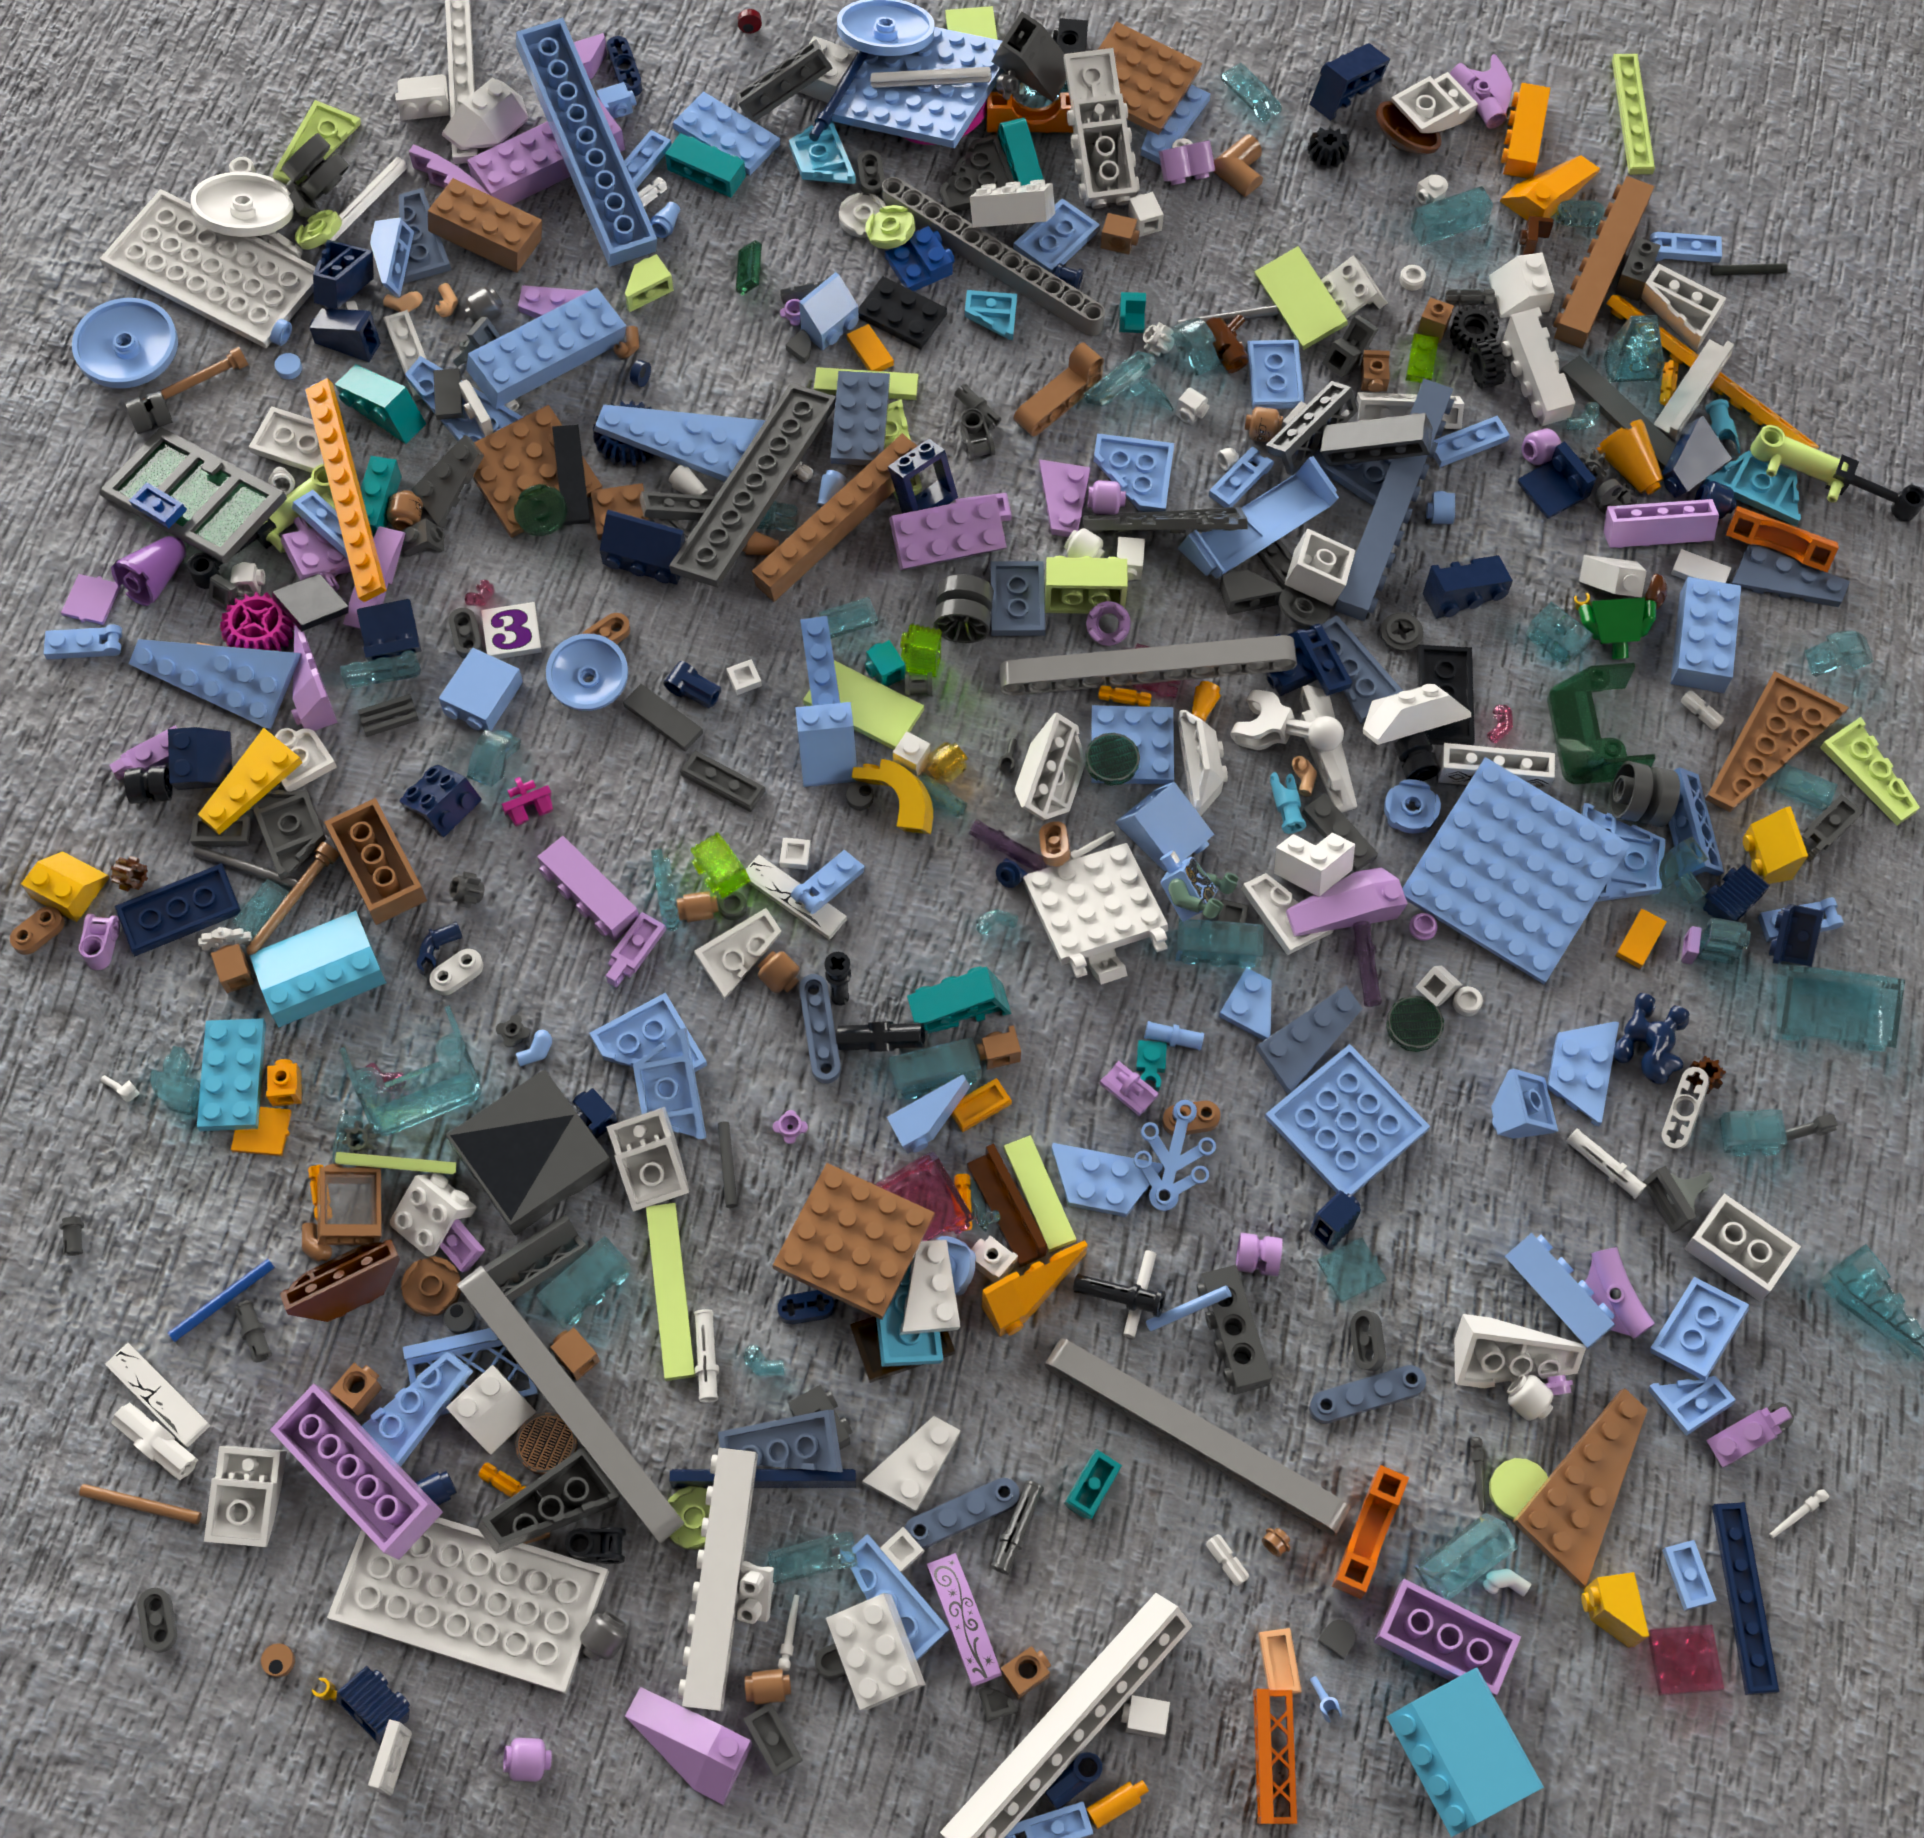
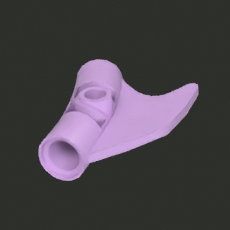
[1450,54,1512,129]
[1584,1247,1655,1339]

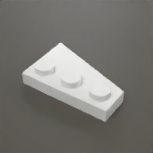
[1241,873,1334,955]
[694,908,781,1000]
[900,1240,961,1335]
[862,1416,960,1513]

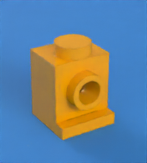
[266,1059,302,1107]

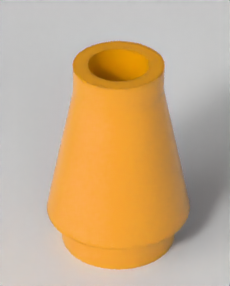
[1191,681,1221,722]

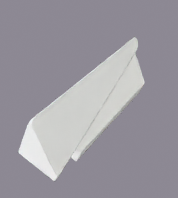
[1299,685,1357,813]

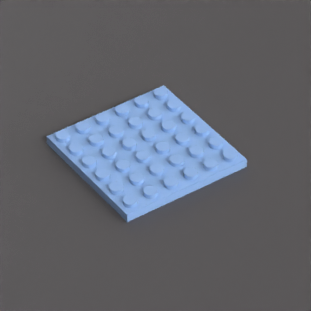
[822,27,1005,148]
[1402,757,1631,984]

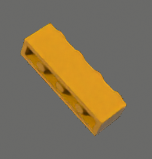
[1501,83,1550,179]

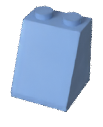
[795,702,858,787]
[1115,782,1214,871]

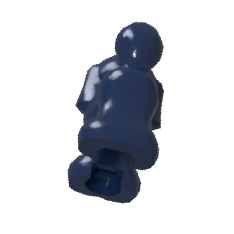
[1614,993,1690,1085]

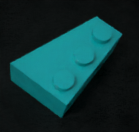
[335,364,427,444]

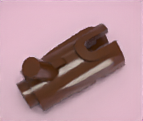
[1202,315,1249,374]

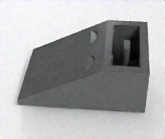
[991,11,1067,102]

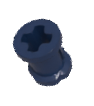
[1055,263,1084,290]

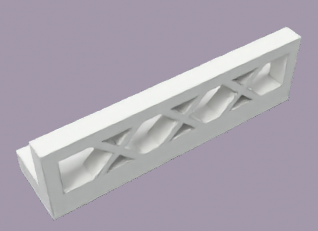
[1654,339,1734,440]
[1357,392,1464,429]

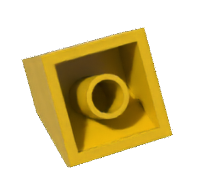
[1743,806,1808,884]
[21,851,110,922]
[1581,1572,1649,1648]

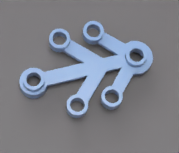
[1134,1100,1216,1211]

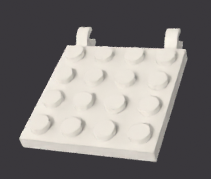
[1023,843,1168,978]

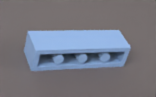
[1505,1233,1616,1349]

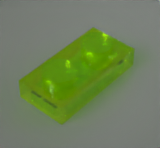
[1405,333,1439,383]

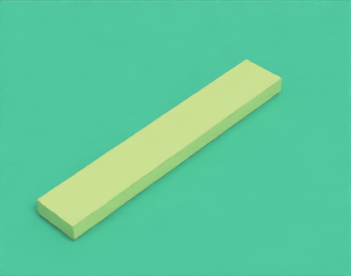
[1612,54,1655,175]
[646,1203,696,1381]

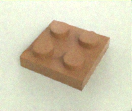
[591,483,649,540]

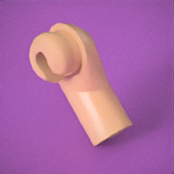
[435,283,458,317]
[383,291,423,312]

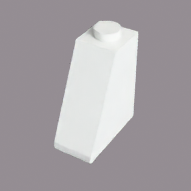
[1579,555,1647,597]

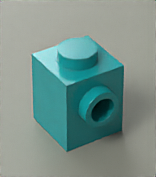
[864,640,906,687]

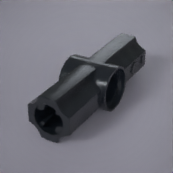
[836,1021,926,1052]

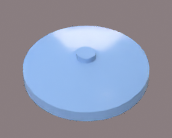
[837,0,934,56]
[72,298,178,388]

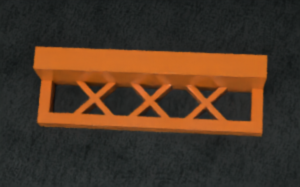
[1253,1689,1297,1824]

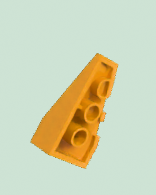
[1500,155,1600,221]
[981,1240,1088,1337]

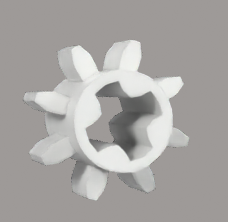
[1143,322,1174,357]

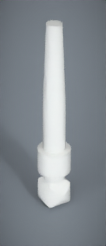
[1068,831,1115,861]
[1769,1489,1829,1538]
[778,1595,799,1671]

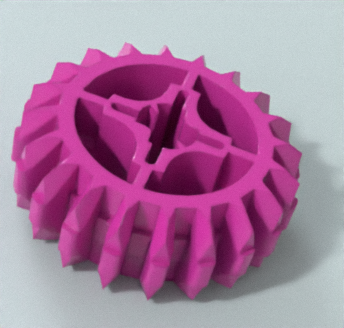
[220,592,295,651]

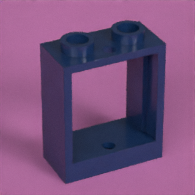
[888,439,958,514]

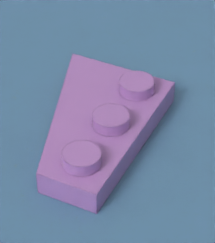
[1039,459,1090,537]

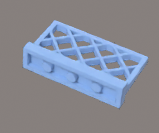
[403,1328,538,1416]

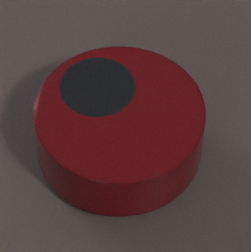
[737,9,762,34]

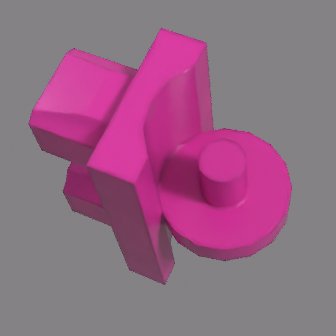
[502,777,553,826]

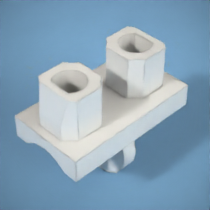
[737,1561,774,1624]

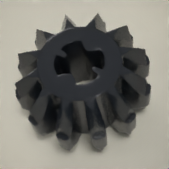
[1307,126,1350,170]

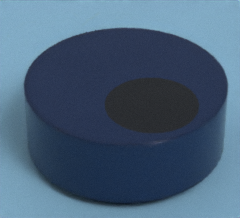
[630,360,651,387]

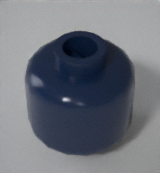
[1694,481,1736,519]

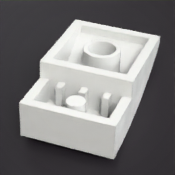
[1391,72,1478,133]
[607,1107,689,1211]
[204,1446,287,1547]

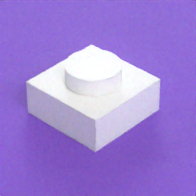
[726,659,762,695]
[779,838,811,870]
[880,1527,925,1572]

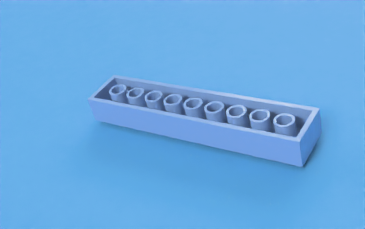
[516,17,657,267]

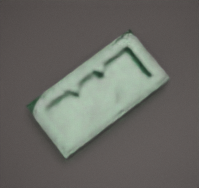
[736,240,762,295]

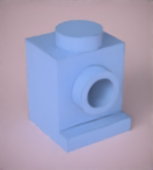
[596,82,636,119]

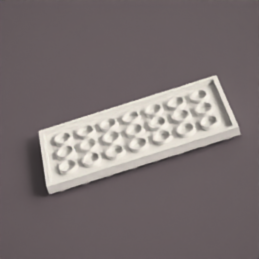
[100,189,316,348]
[327,1517,609,1694]

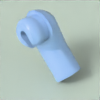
[516,1029,552,1066]

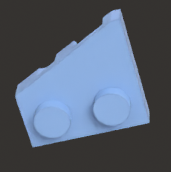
[1219,967,1272,1041]
[1648,1376,1736,1436]

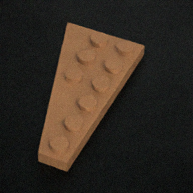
[1705,671,1849,812]
[1512,1388,1648,1588]

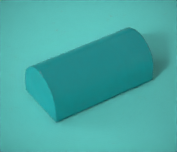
[1064,1449,1122,1519]

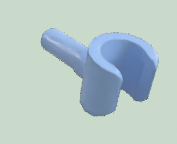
[1310,1676,1342,1723]

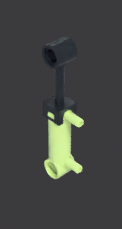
[1750,425,1924,521]
[187,464,336,589]

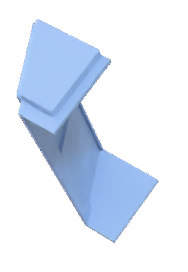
[1178,457,1339,579]

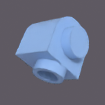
[1426,491,1455,524]

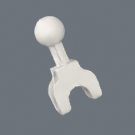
[1230,690,1344,751]

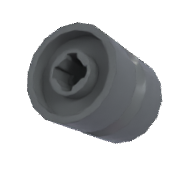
[125,390,173,434]

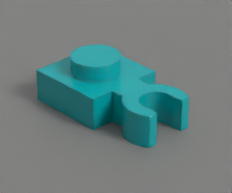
[1136,1040,1167,1091]

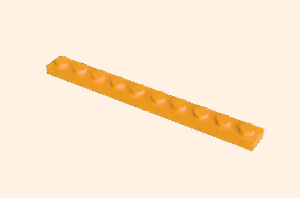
[1606,295,1819,449]
[305,378,387,602]

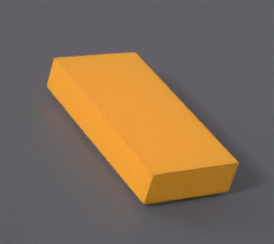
[846,324,894,371]
[1615,908,1667,969]
[951,1078,1012,1133]

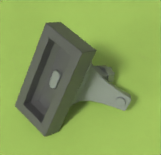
[453,317,501,367]
[1643,1166,1714,1233]

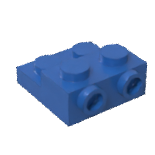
[885,226,955,291]

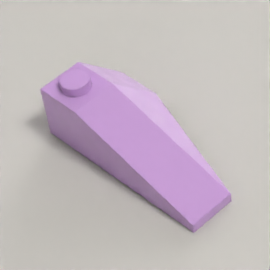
[625,1687,753,1805]

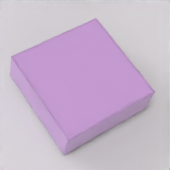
[1681,926,1702,965]

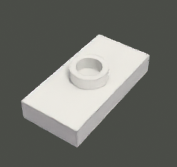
[459,380,493,436]

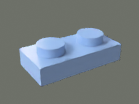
[1662,1540,1717,1611]

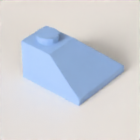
[1491,1068,1558,1139]

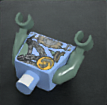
[1160,850,1238,922]

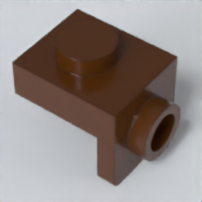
[1519,216,1554,255]

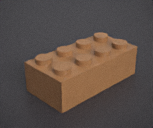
[428,178,542,273]
[324,798,427,925]

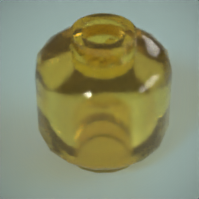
[927,742,968,783]

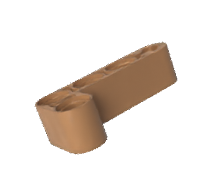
[1013,342,1104,437]

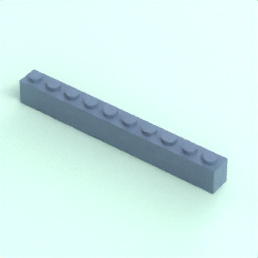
[1334,379,1455,622]

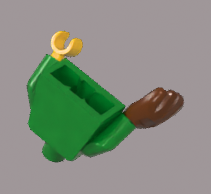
[1574,574,1668,659]

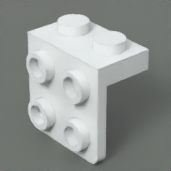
[395,74,450,121]
[390,1173,477,1256]

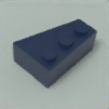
[1309,43,1390,121]
[313,239,374,309]
[1422,555,1513,619]

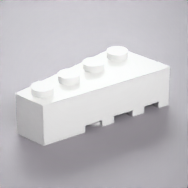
[1501,307,1575,426]

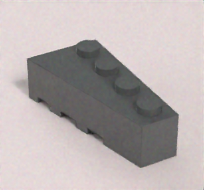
[478,1446,620,1554]

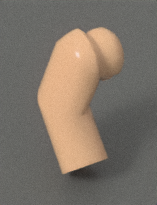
[1292,756,1317,797]

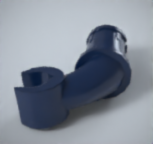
[417,921,462,976]

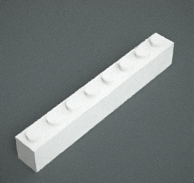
[678,1448,758,1711]

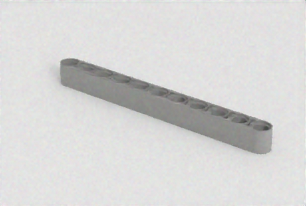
[882,177,1105,336]
[999,635,1297,695]
[457,1266,685,1544]
[1044,1338,1351,1536]

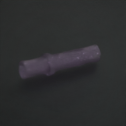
[969,819,1047,872]
[1352,921,1382,1007]

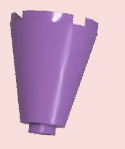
[111,536,186,606]

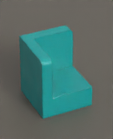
[1119,292,1146,333]

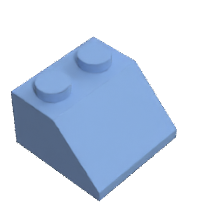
[799,272,859,350]

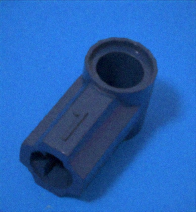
[663,661,721,709]
[1045,1752,1102,1809]

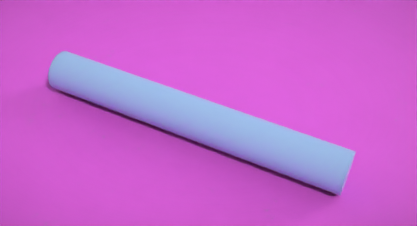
[1146,1285,1231,1331]

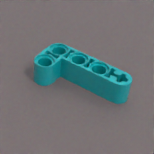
[997,118,1044,186]

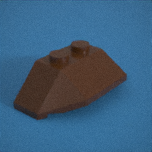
[280,1239,400,1322]

